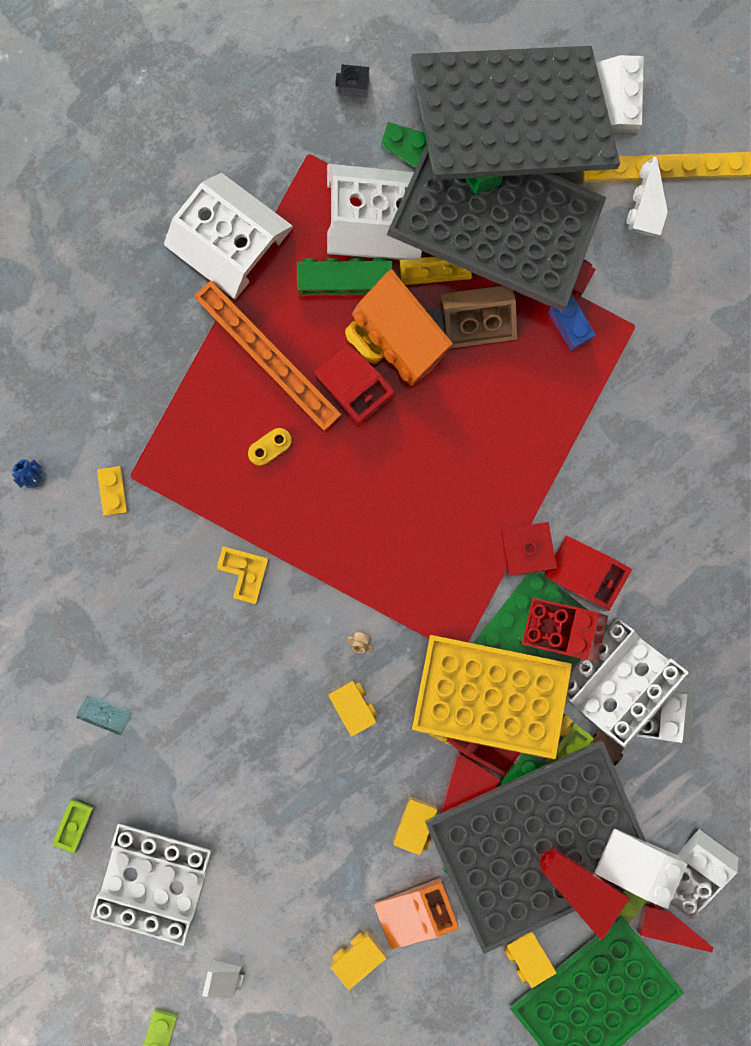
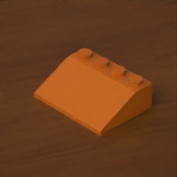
[352,269,453,386]

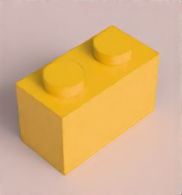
[328,680,378,737]
[393,797,438,856]
[330,931,386,990]
[504,932,556,988]

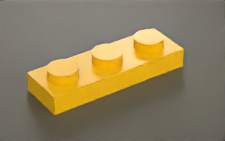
[400,257,472,285]

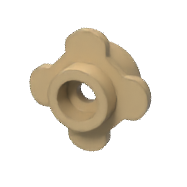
[347,632,373,654]

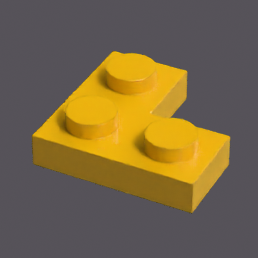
[216,546,269,604]

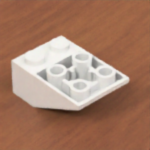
[626,157,668,237]
[615,692,695,743]
[670,829,739,920]

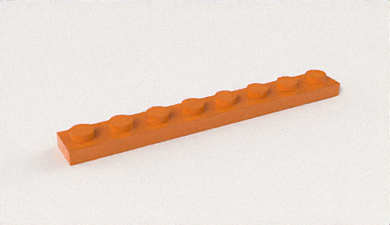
[194,280,342,432]

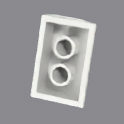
[596,55,644,134]

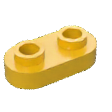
[345,321,384,364]
[248,428,292,466]

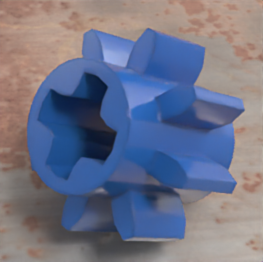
[12,459,43,488]

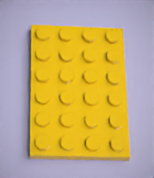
[411,635,572,760]

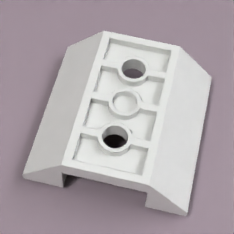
[327,164,422,260]
[164,173,293,300]
[566,618,690,748]
[90,823,211,946]

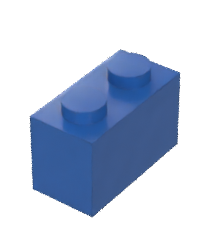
[548,294,596,352]

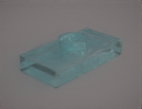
[76,696,131,736]

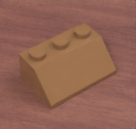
[441,286,517,349]

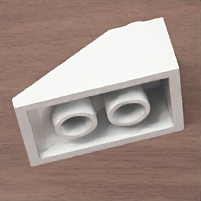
[594,828,688,909]

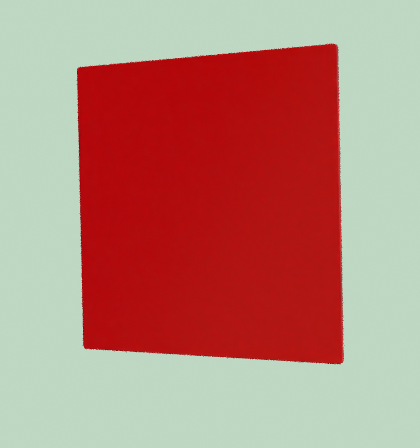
[130,154,635,642]

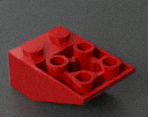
[313,343,395,426]
[544,535,632,611]
[522,598,608,663]

